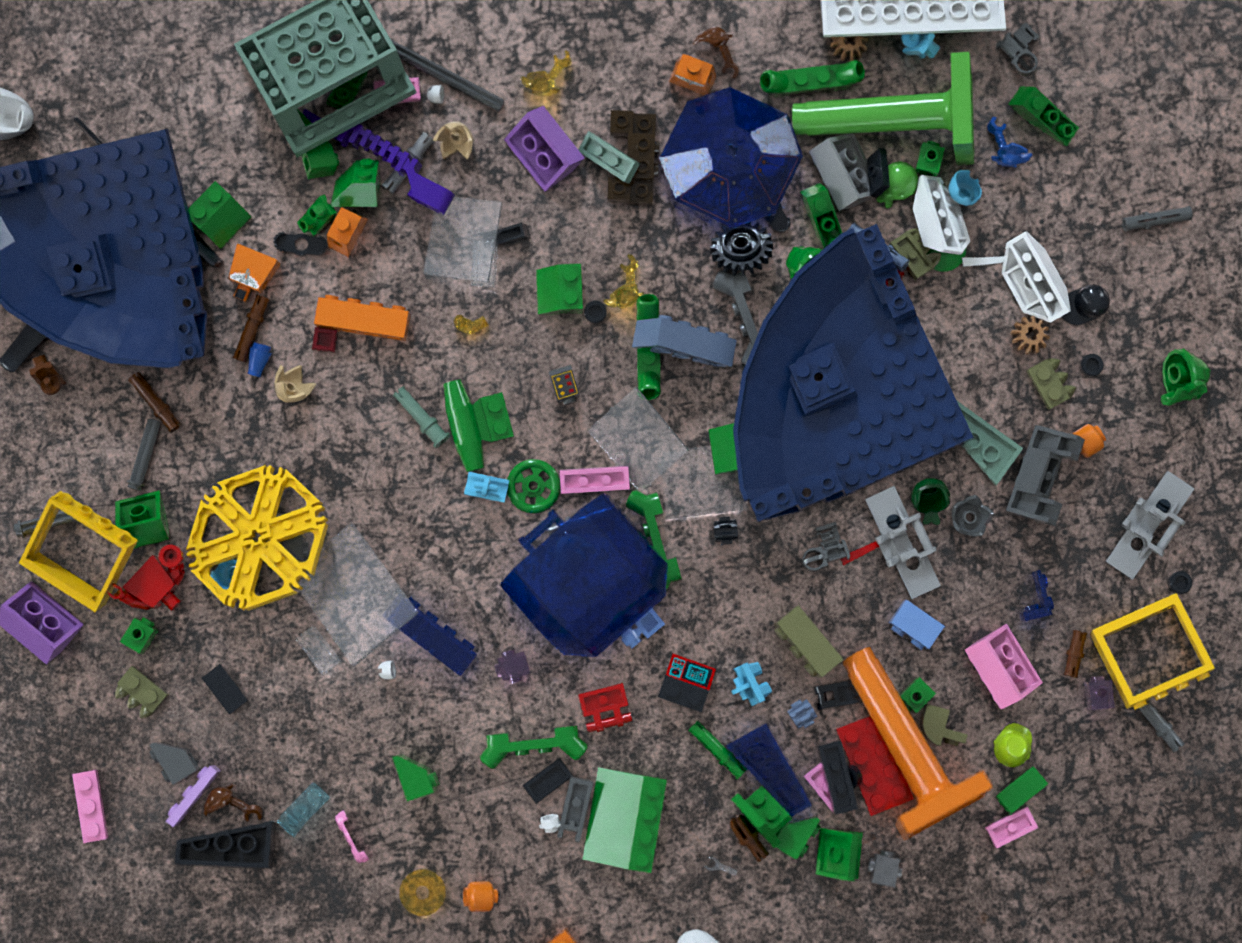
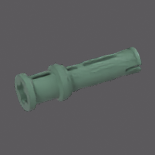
[393,386,451,448]

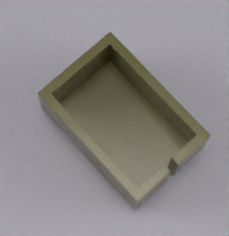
[774,605,844,678]

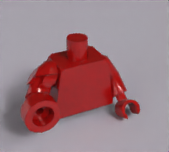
[107,544,185,611]

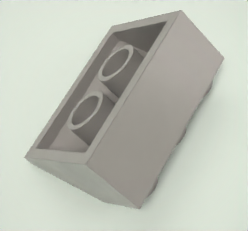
[809,133,873,211]

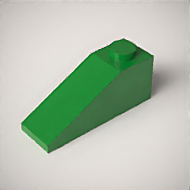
[297,108,339,179]

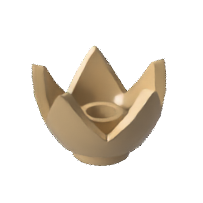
[433,122,474,159]
[274,365,316,403]

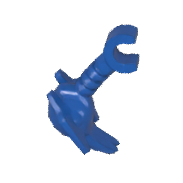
[987,116,1032,168]

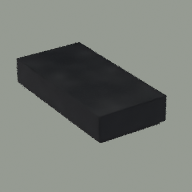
[202,664,249,715]
[522,758,573,804]

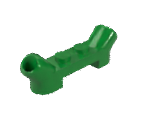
[760,60,865,98]
[636,294,661,400]
[625,490,682,594]
[480,726,588,769]

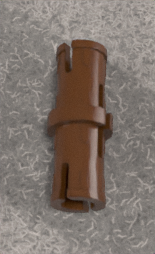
[1063,630,1088,678]

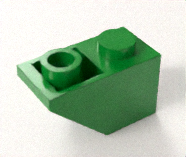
[776,816,821,860]

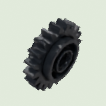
[710,220,773,276]

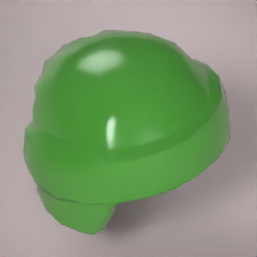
[876,161,918,208]

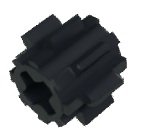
[713,516,738,545]

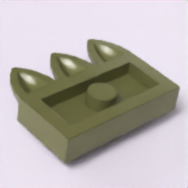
[889,228,941,281]
[1026,358,1076,410]
[115,666,169,718]

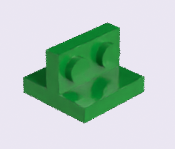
[731,786,792,848]
[816,828,863,881]

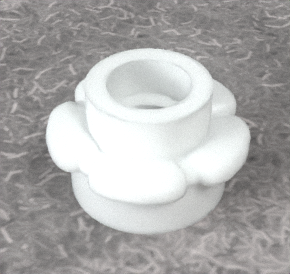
[539,814,561,833]

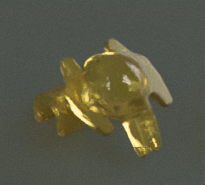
[521,50,571,96]
[603,254,644,309]

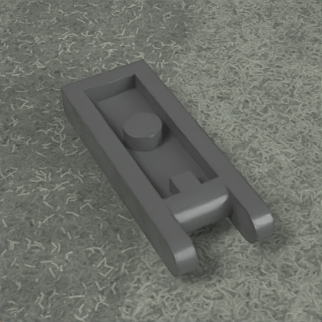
[557,776,593,843]

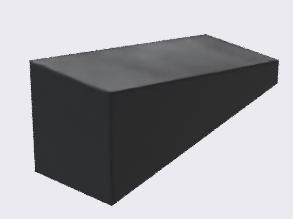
[483,223,531,248]

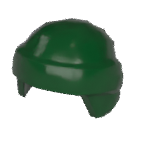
[911,478,951,525]

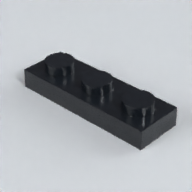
[817,741,858,815]

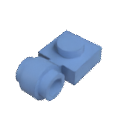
[620,606,665,649]

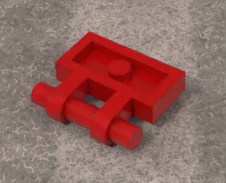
[578,683,632,733]

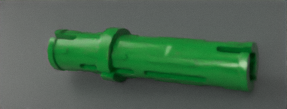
[688,720,748,780]

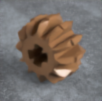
[830,36,869,61]
[1010,316,1050,355]

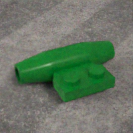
[443,379,514,472]

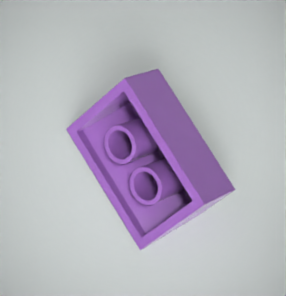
[504,106,585,192]
[0,581,84,665]

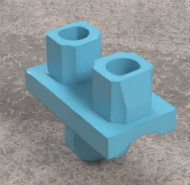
[901,33,940,59]
[464,472,509,503]
[731,662,772,706]

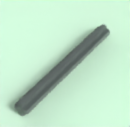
[391,40,504,111]

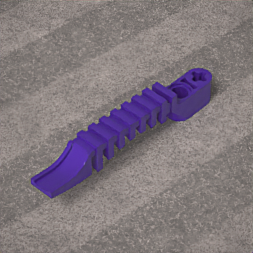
[302,108,455,215]

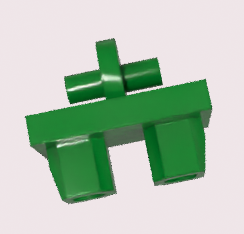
[297,195,337,236]

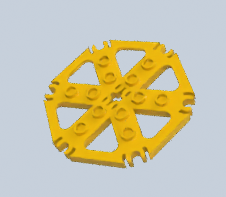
[186,465,328,611]

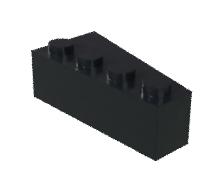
[174,821,276,870]

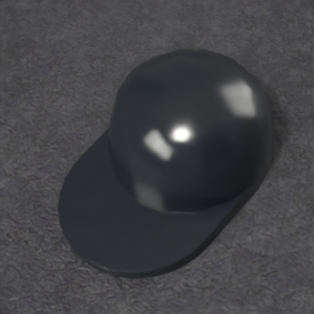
[1062,284,1110,325]

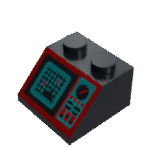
[657,653,716,713]

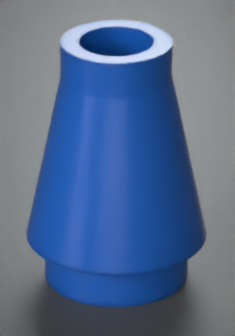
[247,342,272,377]

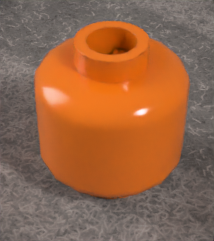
[1072,424,1106,458]
[463,881,498,912]

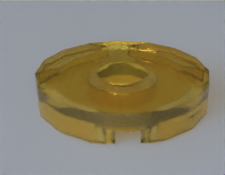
[399,869,446,916]

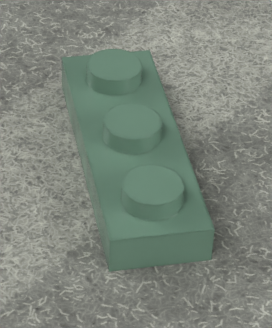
[578,131,640,183]

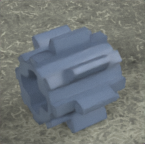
[787,699,818,729]

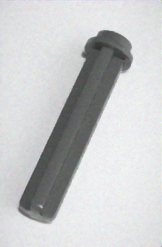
[126,419,161,491]
[14,511,76,538]

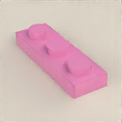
[560,466,630,494]
[72,770,108,843]

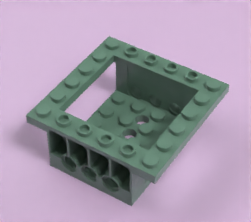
[234,0,417,157]

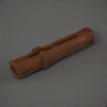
[232,294,270,363]
[128,372,182,433]

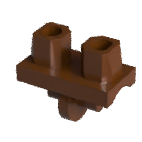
[29,355,67,395]

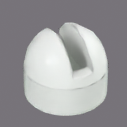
[427,85,444,104]
[378,660,396,680]

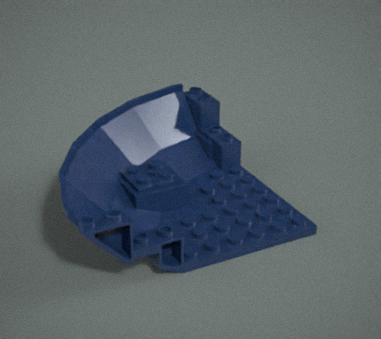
[0,129,207,368]
[733,224,974,522]

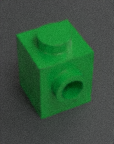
[915,141,945,177]
[120,617,159,654]
[899,677,936,713]

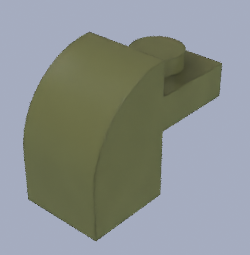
[920,704,968,746]

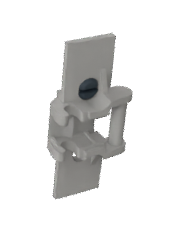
[1105,471,1194,580]
[865,486,941,599]

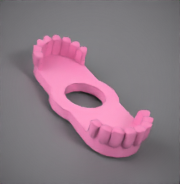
[335,810,369,864]

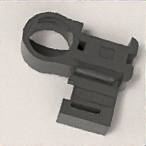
[996,22,1039,76]
[802,522,850,572]

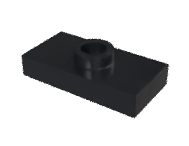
[867,147,890,198]

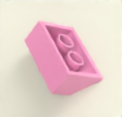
[965,624,1043,710]

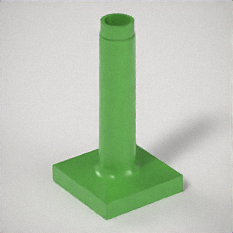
[792,52,975,166]

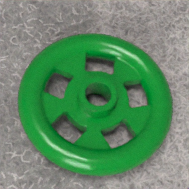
[507,459,561,514]

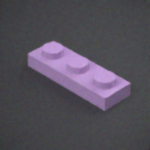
[166,765,221,827]

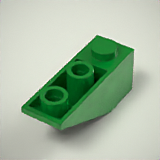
[1008,86,1079,146]
[800,183,842,249]

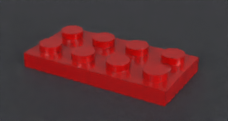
[836,716,914,816]

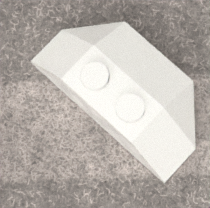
[913,175,970,255]
[1002,231,1071,323]

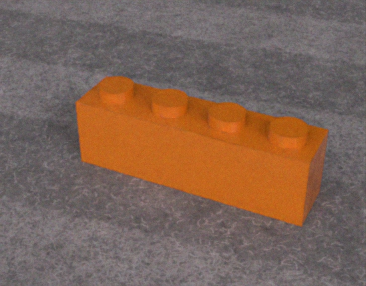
[314,295,411,341]

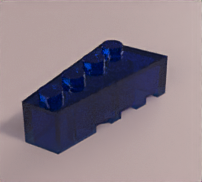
[383,594,477,676]
[726,722,813,817]

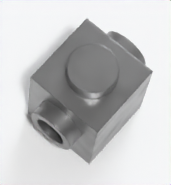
[868,850,903,887]

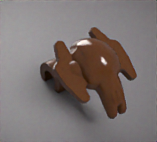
[693,26,740,79]
[204,783,263,822]

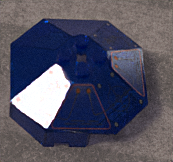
[659,87,803,228]

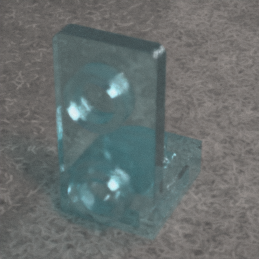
[277,782,329,838]

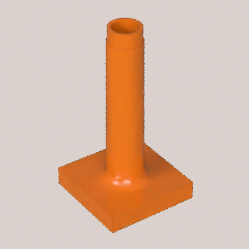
[842,647,993,841]

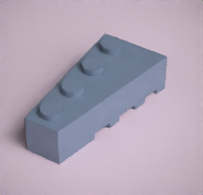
[632,315,737,368]

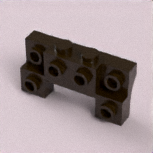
[607,110,660,206]

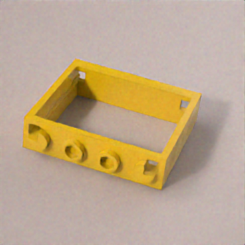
[19,491,138,612]
[1089,593,1215,710]

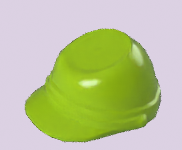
[993,723,1032,768]

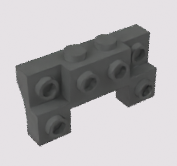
[1006,425,1085,526]

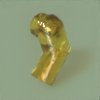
[454,315,488,334]

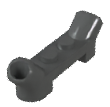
[713,270,758,367]

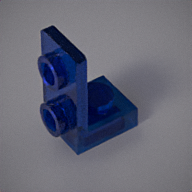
[1019,570,1054,622]

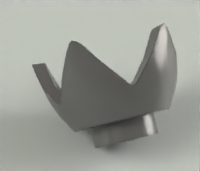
[952,495,994,536]

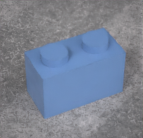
[889,600,945,650]

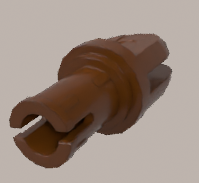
[730,814,769,862]

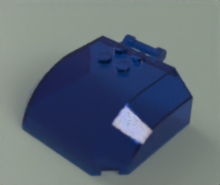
[500,493,668,657]

